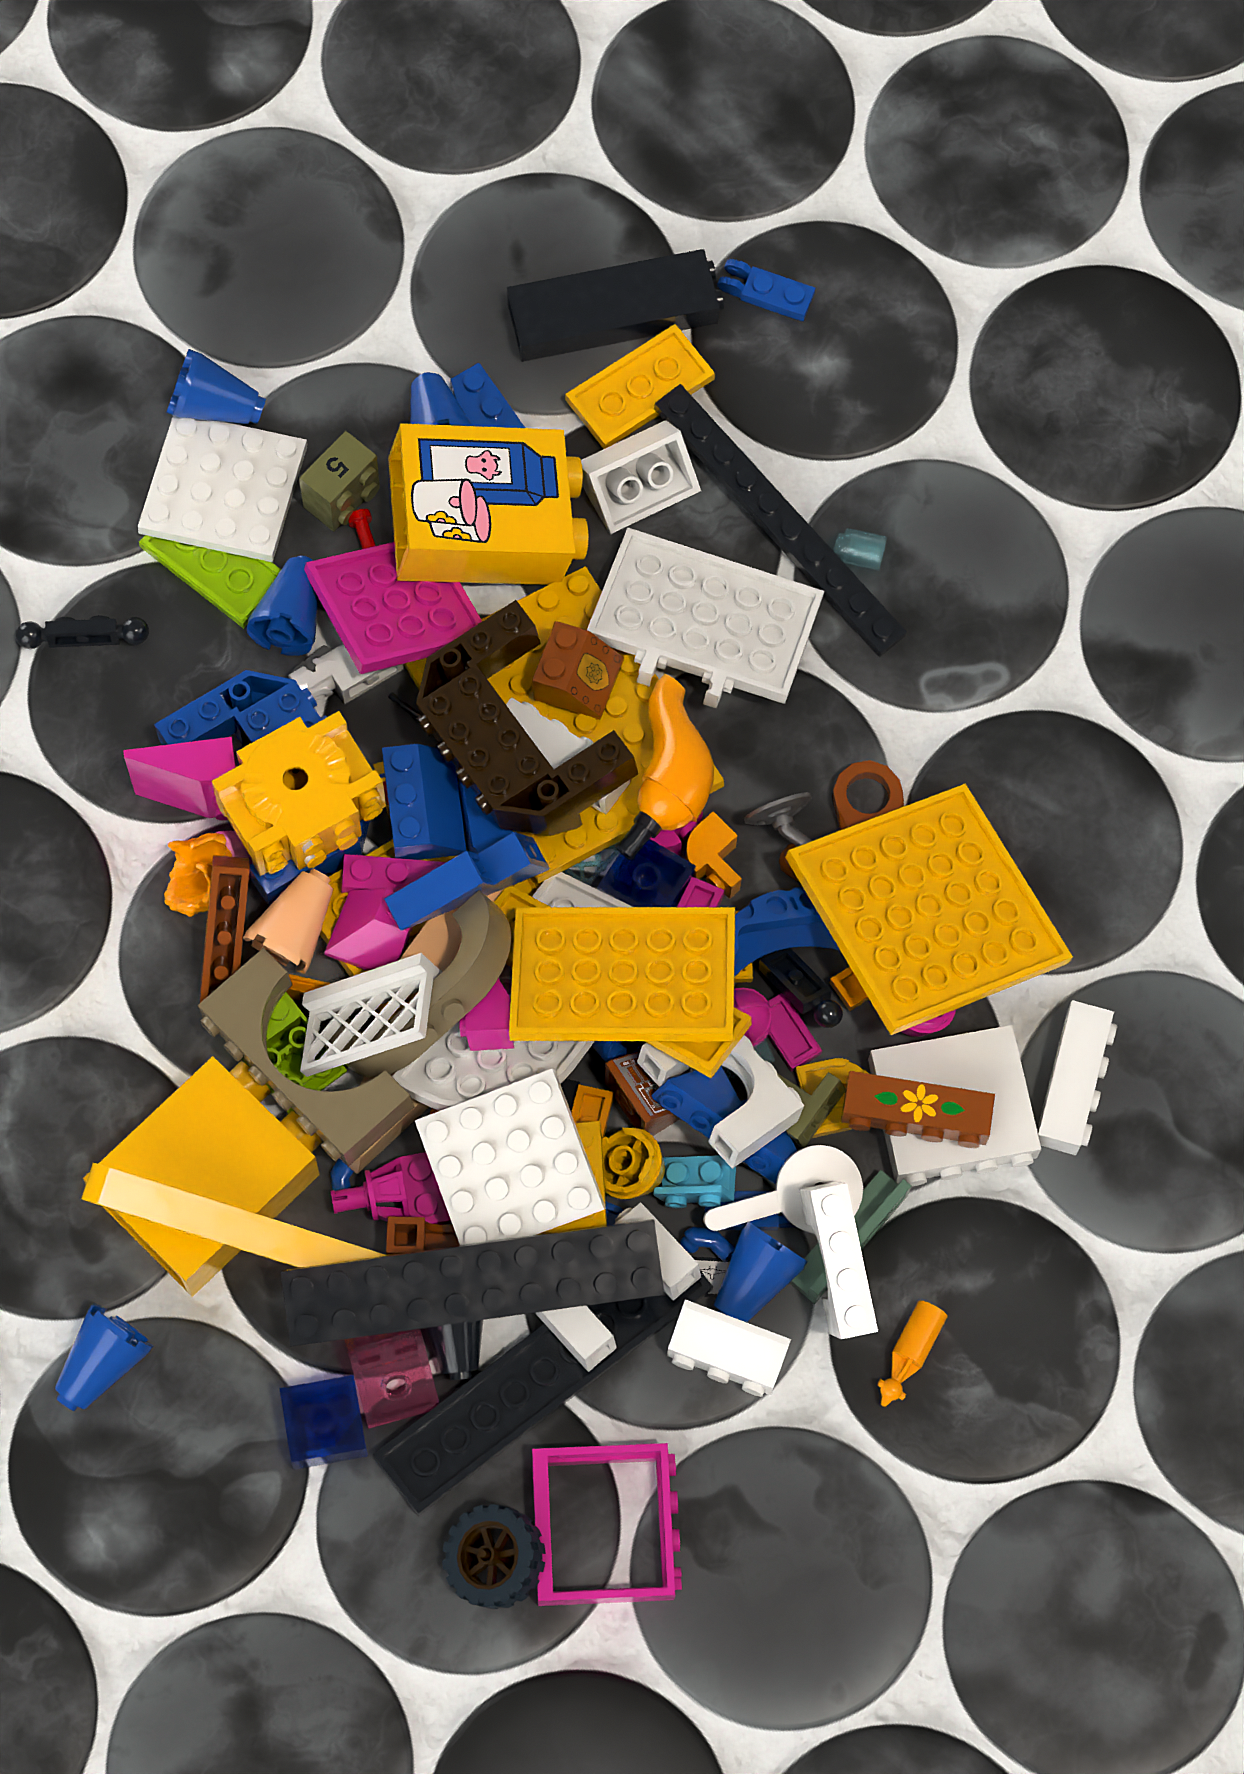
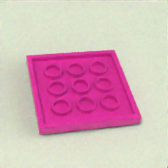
[304,542,482,674]

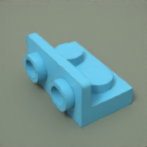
[653,1155,736,1208]

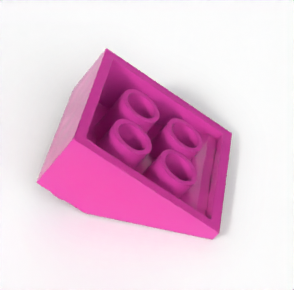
[123,737,238,821]

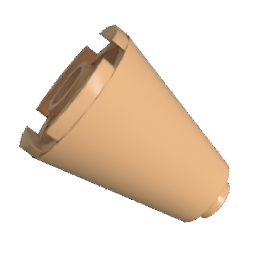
[243,869,333,974]

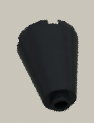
[425,1320,483,1381]

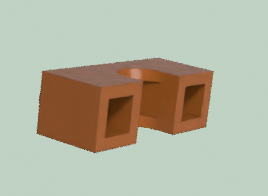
[386,1216,460,1256]

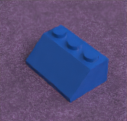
[382,744,466,860]

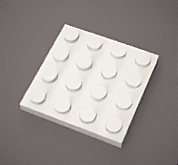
[138,415,307,562]
[415,1068,606,1246]

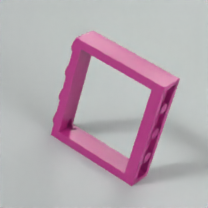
[532,1443,682,1606]

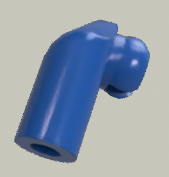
[680,1227,735,1263]

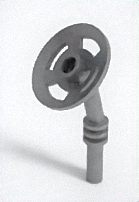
[744,792,812,847]

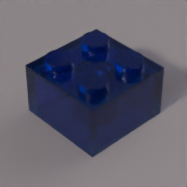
[597,839,696,907]
[279,1375,368,1470]

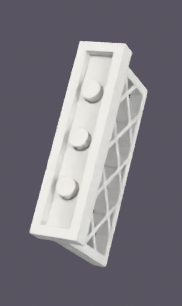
[300,953,442,1077]

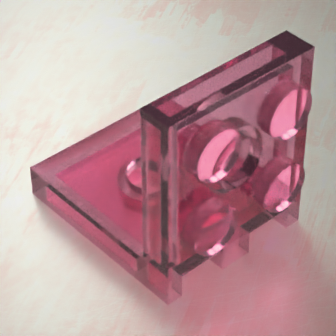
[344,1329,439,1429]

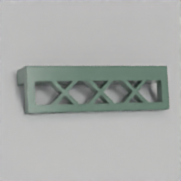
[790,1170,912,1304]

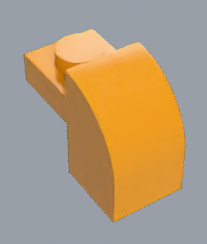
[685,811,742,899]

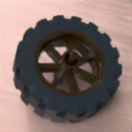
[442,1504,546,1609]

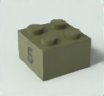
[299,431,380,532]

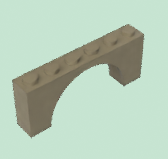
[198,948,414,1167]

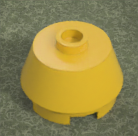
[602,1128,665,1199]

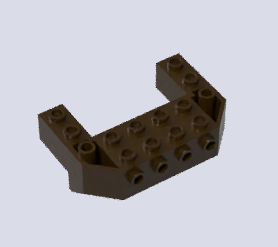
[416,600,639,836]

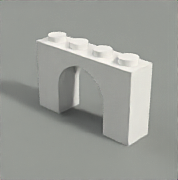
[637,1035,804,1169]
[799,1182,878,1339]
[536,1202,701,1372]

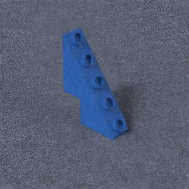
[384,832,550,931]
[651,1066,797,1184]

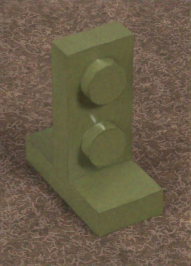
[777,1072,846,1148]

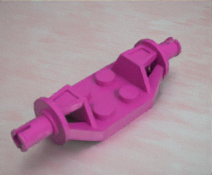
[331,1152,452,1225]

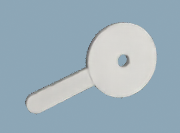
[703,1145,863,1233]

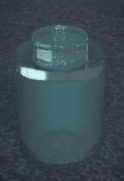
[834,528,887,570]

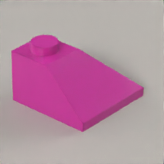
[324,888,413,971]

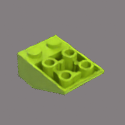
[241,992,347,1114]

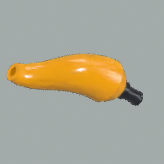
[615,674,714,861]

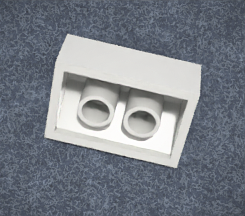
[581,420,701,534]
[667,1300,791,1397]

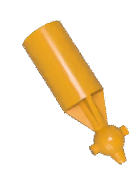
[877,1300,948,1407]

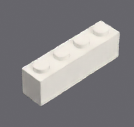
[506,697,630,815]
[1037,1000,1117,1155]

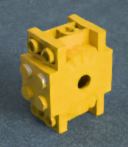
[211,711,386,876]

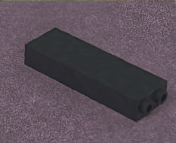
[507,249,724,362]

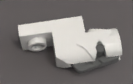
[288,644,404,704]

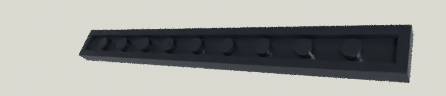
[654,384,907,657]

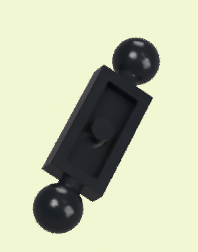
[16,615,149,649]
[757,948,843,1028]

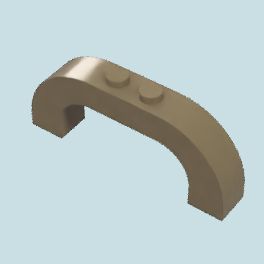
[325,890,511,1077]

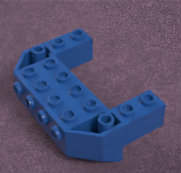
[154,670,370,906]

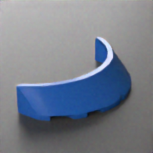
[734,887,840,978]

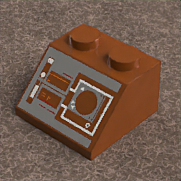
[604,1051,680,1136]

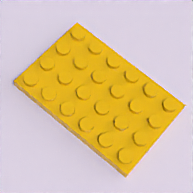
[509,907,735,1041]

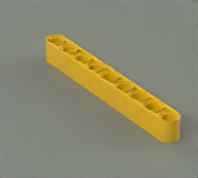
[81,1163,388,1268]

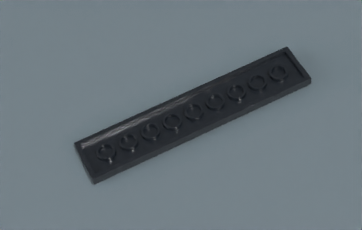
[281,1219,664,1347]
[373,1230,713,1516]

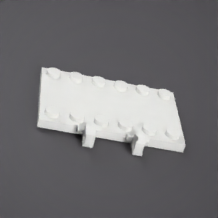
[587,528,824,708]

